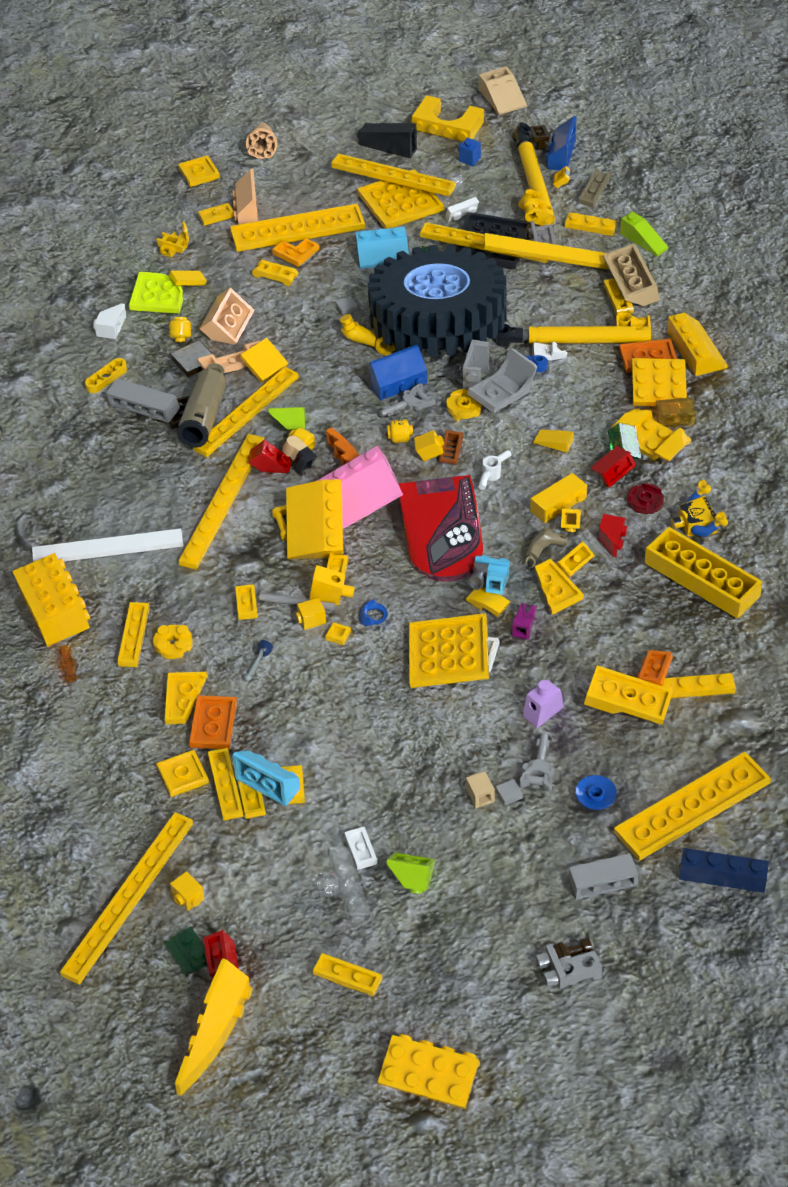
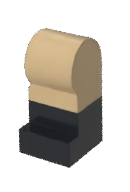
[282,436,317,473]

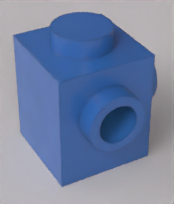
[458,138,481,166]

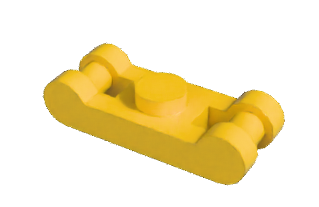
[252,260,298,286]

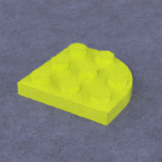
[129,272,183,314]

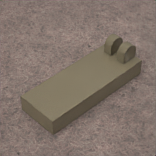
[579,169,611,208]

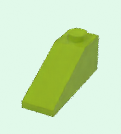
[620,211,668,257]

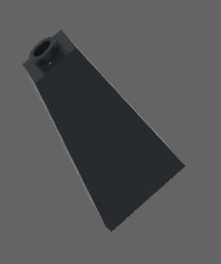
[357,123,417,159]

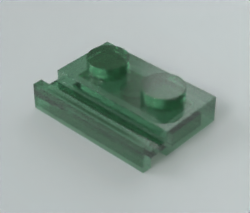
[164,926,207,977]

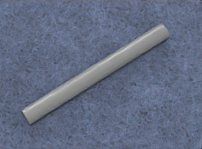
[259,593,335,610]

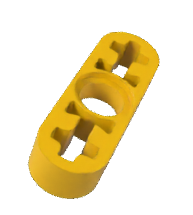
[85,358,127,393]

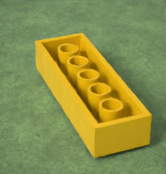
[645,527,763,619]

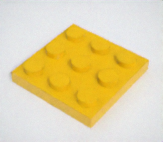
[632,358,687,407]

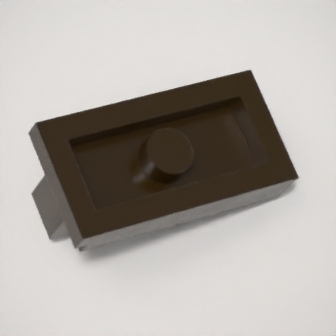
[529,125,550,150]

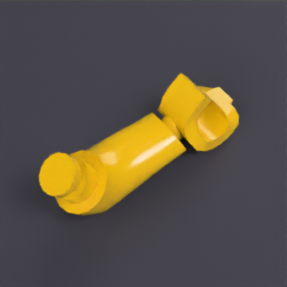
[340,314,396,356]

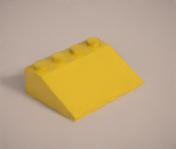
[286,479,344,559]

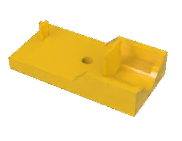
[584,665,673,725]

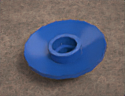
[576,775,617,810]

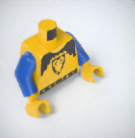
[671,480,728,537]

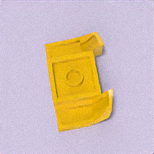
[611,409,691,462]

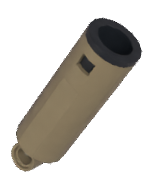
[177,363,227,448]

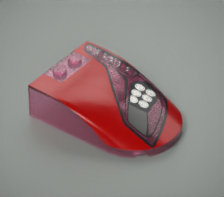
[398,475,483,582]

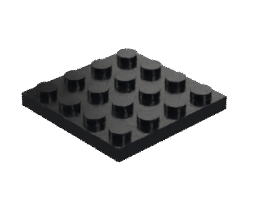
[455,212,532,269]

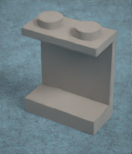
[463,340,489,389]

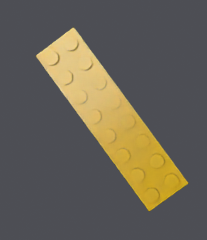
[230,203,365,252]
[614,751,771,861]

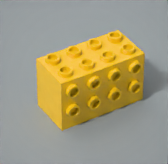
[12,553,90,647]

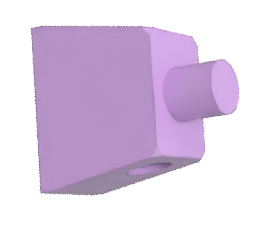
[523,680,564,728]

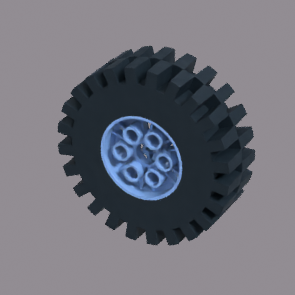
[368,245,507,356]

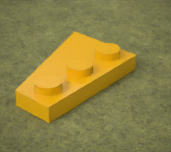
[535,558,584,615]
[165,672,208,724]

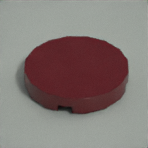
[627,483,665,514]

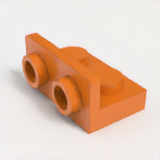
[637,650,673,686]

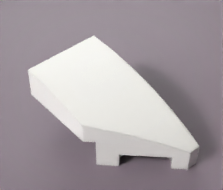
[532,342,567,360]

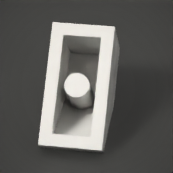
[93,303,126,339]

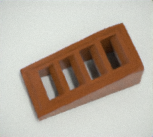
[439,430,464,465]

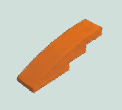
[326,427,360,466]

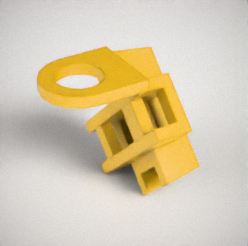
[156,222,189,258]

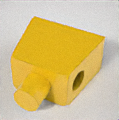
[309,565,355,605]

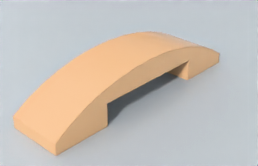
[197,341,260,373]

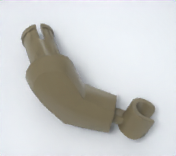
[521,528,567,569]

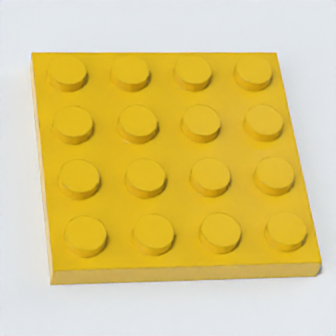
[357,169,444,229]
[409,613,489,688]

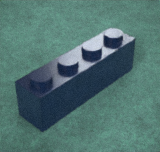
[679,848,769,893]

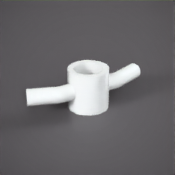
[479,450,511,490]

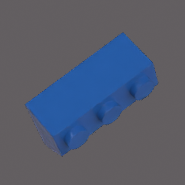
[545,116,577,171]
[370,345,427,401]

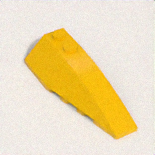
[175,959,252,1096]

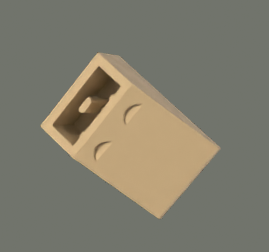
[479,66,527,115]

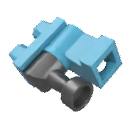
[468,555,510,595]

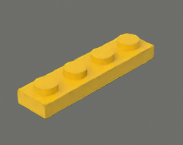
[118,602,150,667]
[662,673,736,698]
[208,748,244,821]

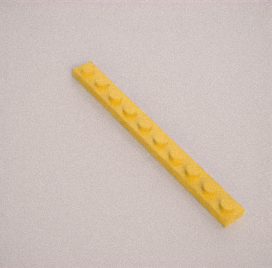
[179,434,265,570]
[60,812,193,985]

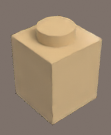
[466,772,495,808]

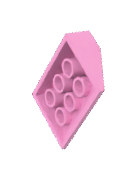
[317,445,403,529]

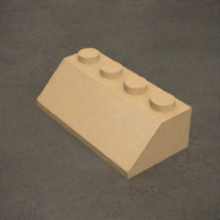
[603,243,660,306]

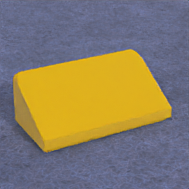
[556,541,595,577]

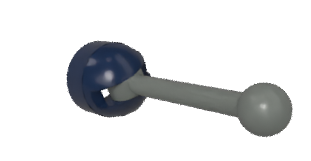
[244,640,273,682]

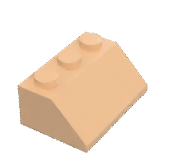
[233,169,258,224]
[200,288,254,345]

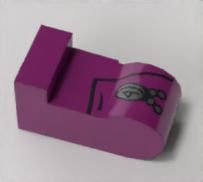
[512,603,537,639]

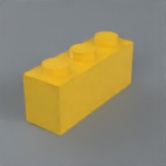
[530,473,587,523]

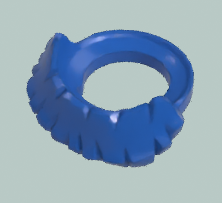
[359,599,388,626]

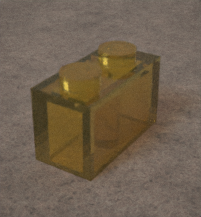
[655,397,696,428]

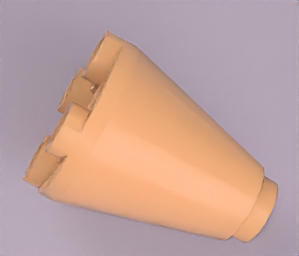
[246,123,277,159]

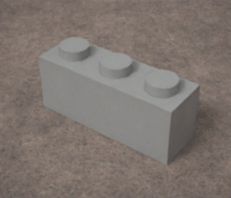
[569,853,638,900]

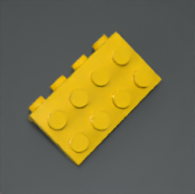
[377,1034,480,1109]

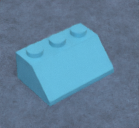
[355,227,409,269]
[233,750,300,806]

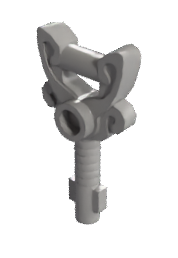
[379,383,436,417]
[519,734,555,792]

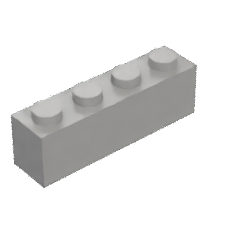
[106,379,180,423]

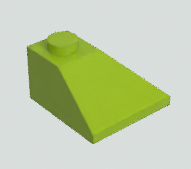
[268,407,306,431]
[387,852,436,894]

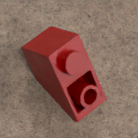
[248,439,292,473]
[598,514,628,557]

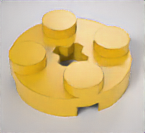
[446,389,482,420]
[153,625,193,659]

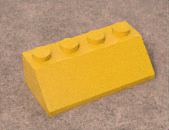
[667,313,728,376]

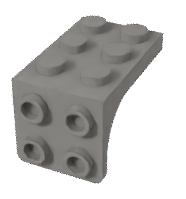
[467,348,537,413]

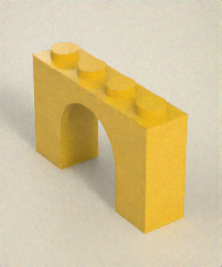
[412,95,484,142]

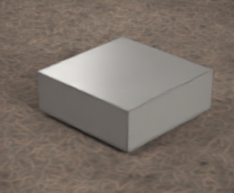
[335,296,358,315]
[495,779,523,805]

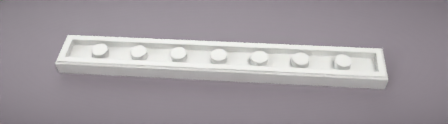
[32,529,183,562]

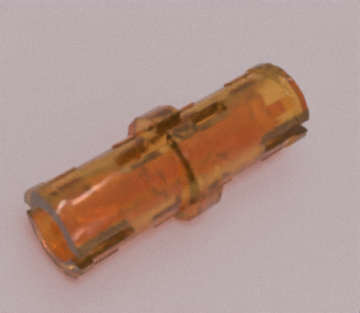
[59,645,78,683]

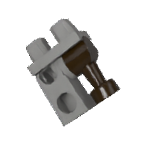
[536,937,602,989]

